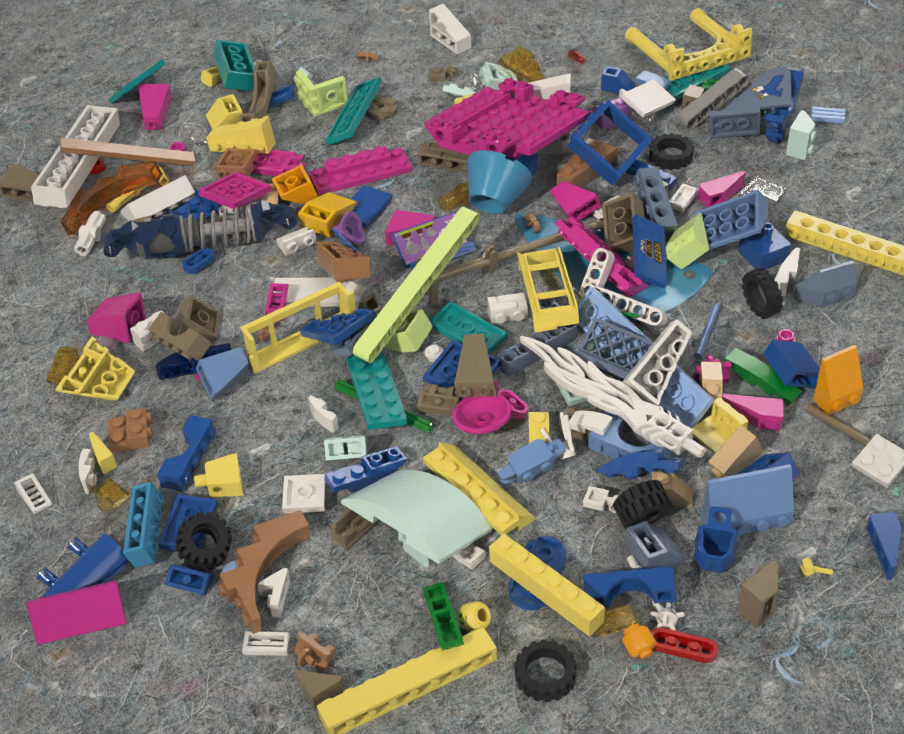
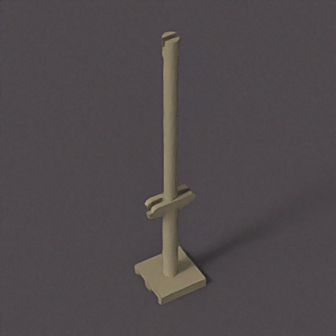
[416,218,604,306]

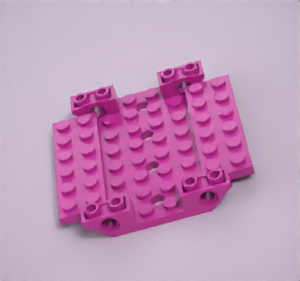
[425,78,590,158]

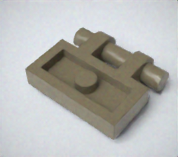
[416,384,461,416]

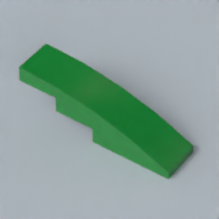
[723,348,802,406]
[422,582,464,651]

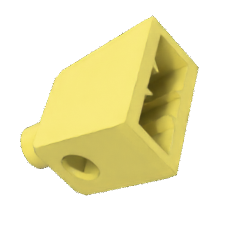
[194,453,243,497]

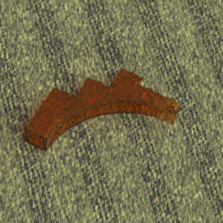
[61,161,163,235]

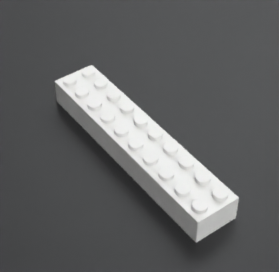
[31,105,120,208]

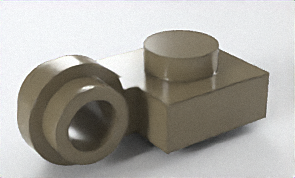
[429,65,458,82]

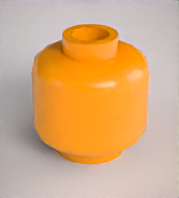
[622,623,656,660]

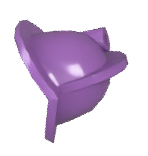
[333,211,367,244]

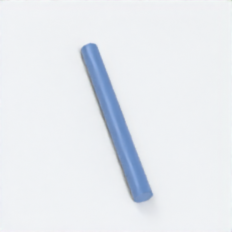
[694,303,721,359]

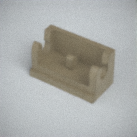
[330,509,377,550]

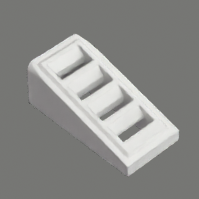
[14,473,53,515]

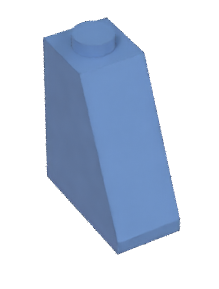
[196,347,249,401]

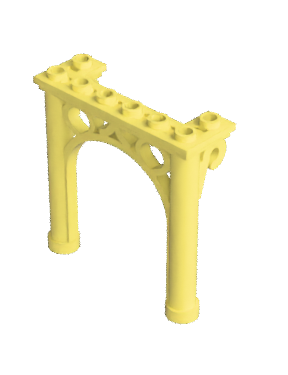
[625,8,752,81]

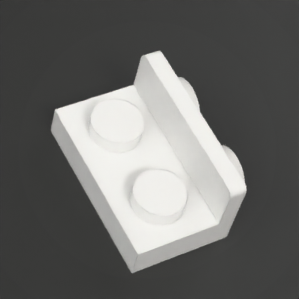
[276,227,317,256]

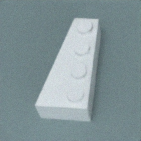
[622,319,692,406]

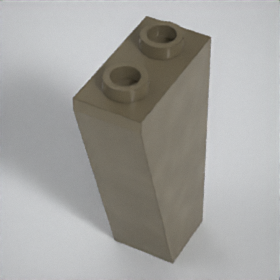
[0,164,40,202]
[454,334,497,397]

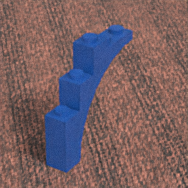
[765,69,804,143]

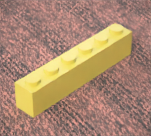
[489,534,605,637]

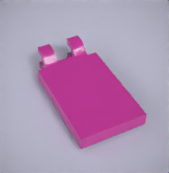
[251,149,306,176]

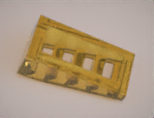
[46,346,80,384]

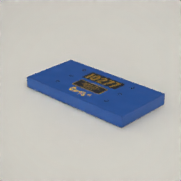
[632,214,667,288]

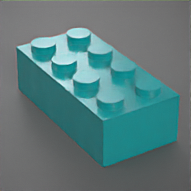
[213,39,255,91]

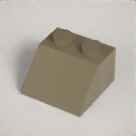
[176,295,221,340]

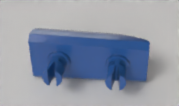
[37,534,129,597]

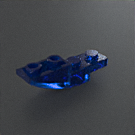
[155,341,232,380]

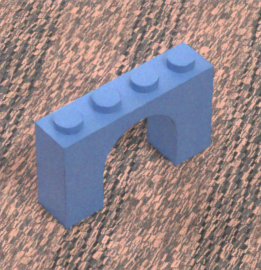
[588,411,677,476]

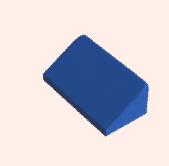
[165,564,215,595]

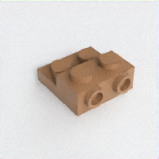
[214,148,258,179]
[108,408,153,453]

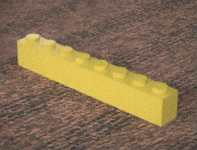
[317,627,497,734]

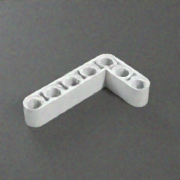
[580,248,668,327]

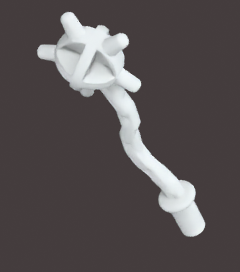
[627,555,685,631]

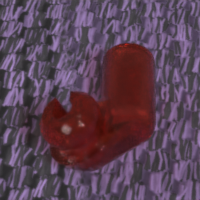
[568,49,586,65]

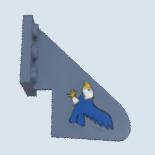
[709,67,792,139]

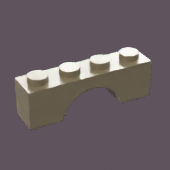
[148,312,212,362]

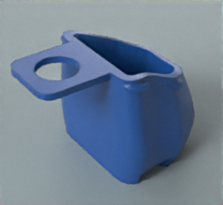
[694,507,738,573]

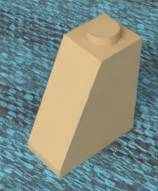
[708,425,763,478]

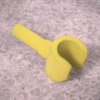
[800,558,833,576]

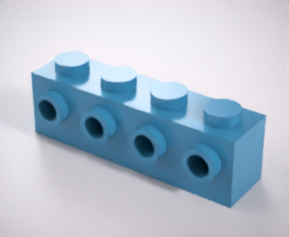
[123,482,164,568]

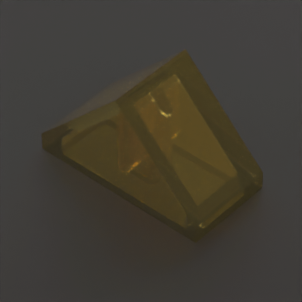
[93,478,131,511]

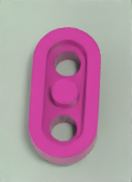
[497,389,529,419]

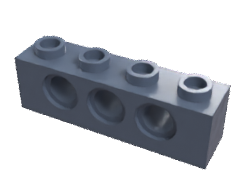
[633,167,678,235]

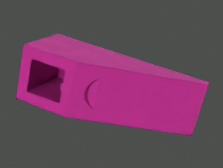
[698,171,746,208]

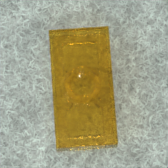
[593,605,637,638]

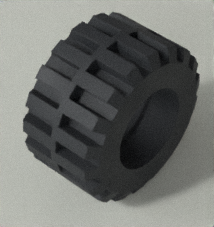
[613,480,673,530]
[175,511,232,571]

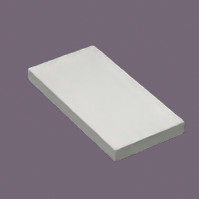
[273,277,344,307]

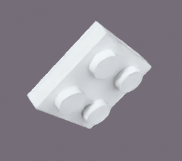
[852,434,904,488]
[282,474,326,513]

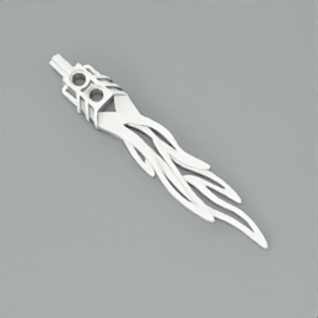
[520,336,707,458]

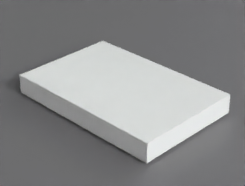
[621,80,676,118]

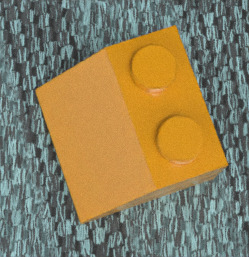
[272,164,318,204]

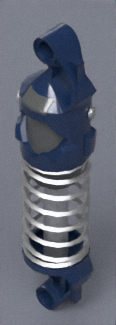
[102,200,297,260]

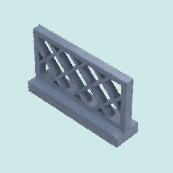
[573,317,654,381]

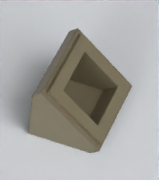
[359,293,382,313]

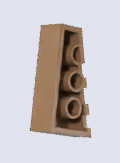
[557,138,618,188]
[317,241,370,283]

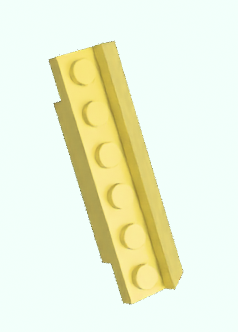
[423,442,535,536]

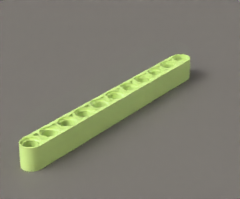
[353,206,480,363]

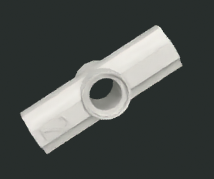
[74,211,106,256]

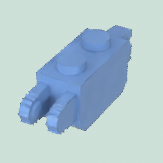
[498,439,565,486]

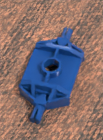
[169,190,220,222]

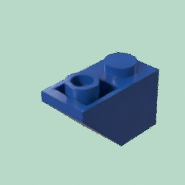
[601,66,636,93]

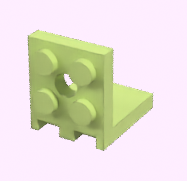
[295,70,348,116]

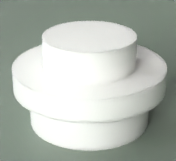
[425,345,443,362]

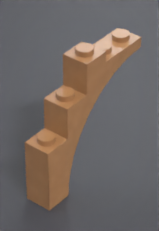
[217,510,309,634]

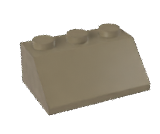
[602,193,644,252]

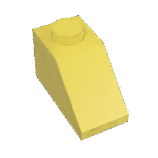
[529,412,549,443]

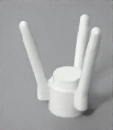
[540,412,576,460]

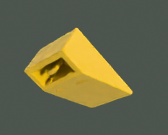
[298,192,358,237]

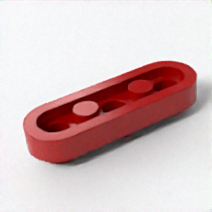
[651,627,718,663]

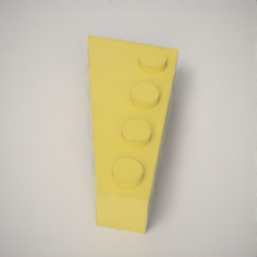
[206,115,276,154]

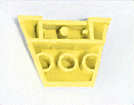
[55,336,135,401]

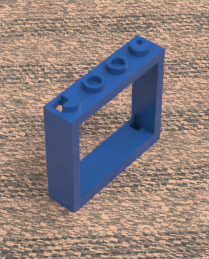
[567,100,653,186]

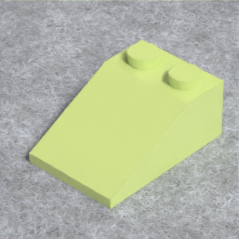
[665,213,709,269]
[384,309,433,353]

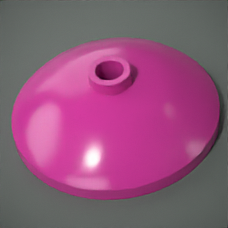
[452,394,512,435]

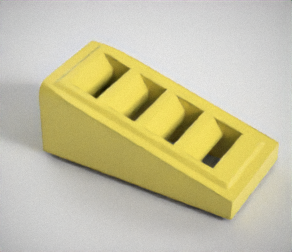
[201,66,222,87]
[89,432,117,474]

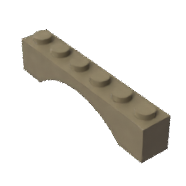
[238,60,278,122]

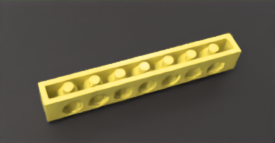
[785,211,904,276]

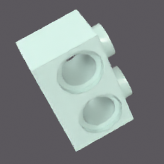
[324,435,367,460]

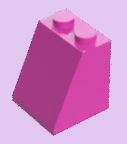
[87,292,146,343]

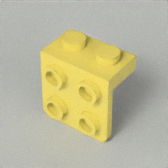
[691,398,748,454]

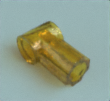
[438,183,470,211]

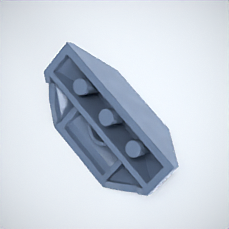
[794,261,863,307]

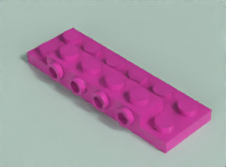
[308,146,413,196]

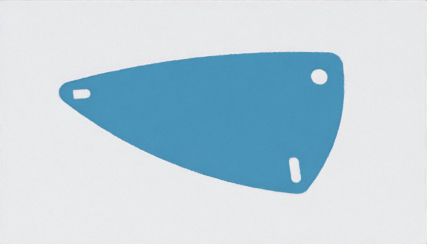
[515,213,713,323]

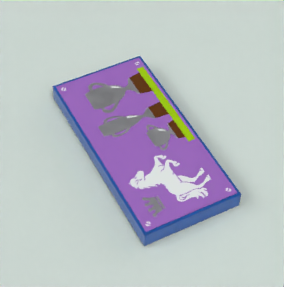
[391,212,468,267]

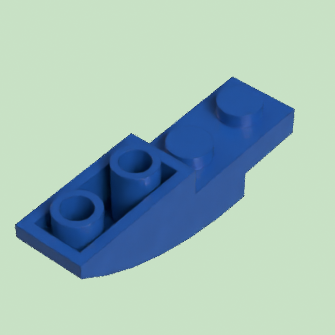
[324,446,407,493]
[598,449,684,478]

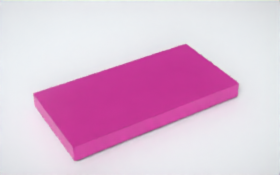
[26,580,127,645]

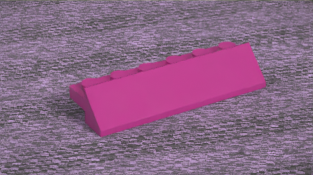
[555,216,650,298]

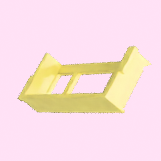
[517,247,579,332]
[240,282,356,374]

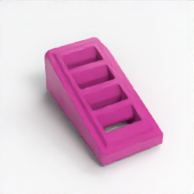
[265,283,289,321]

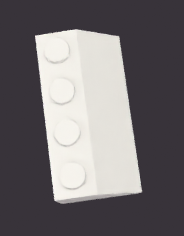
[120,175,195,221]

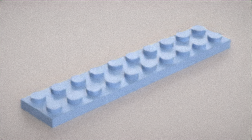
[577,286,715,428]

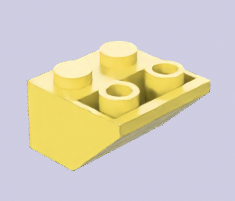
[206,94,243,129]

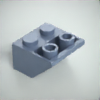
[625,521,685,569]

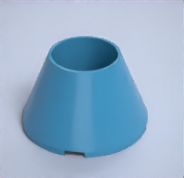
[466,150,532,214]

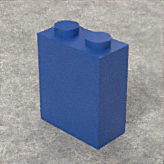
[763,340,820,388]

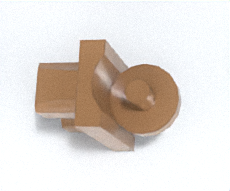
[294,631,336,673]

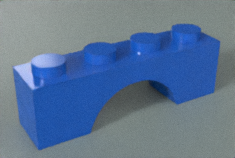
[157,415,216,492]
[584,566,677,608]

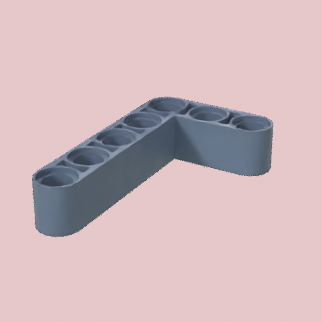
[500,298,578,375]

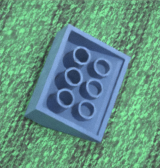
[694,190,768,250]
[701,464,794,535]

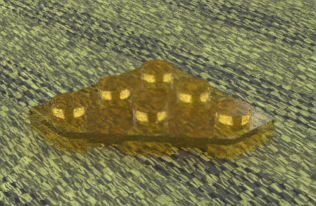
[498,46,545,83]

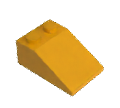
[813,345,863,415]

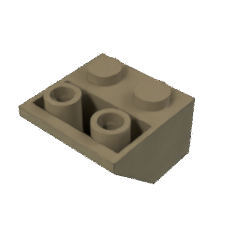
[737,560,778,628]

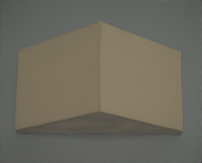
[296,670,344,709]

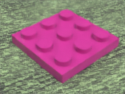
[199,172,271,210]

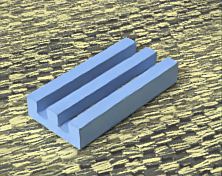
[811,107,845,124]

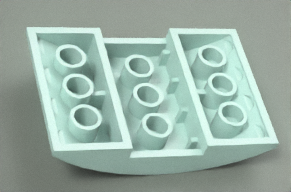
[341,470,492,564]

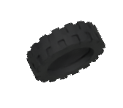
[649,133,694,170]
[742,268,783,319]
[515,639,577,702]

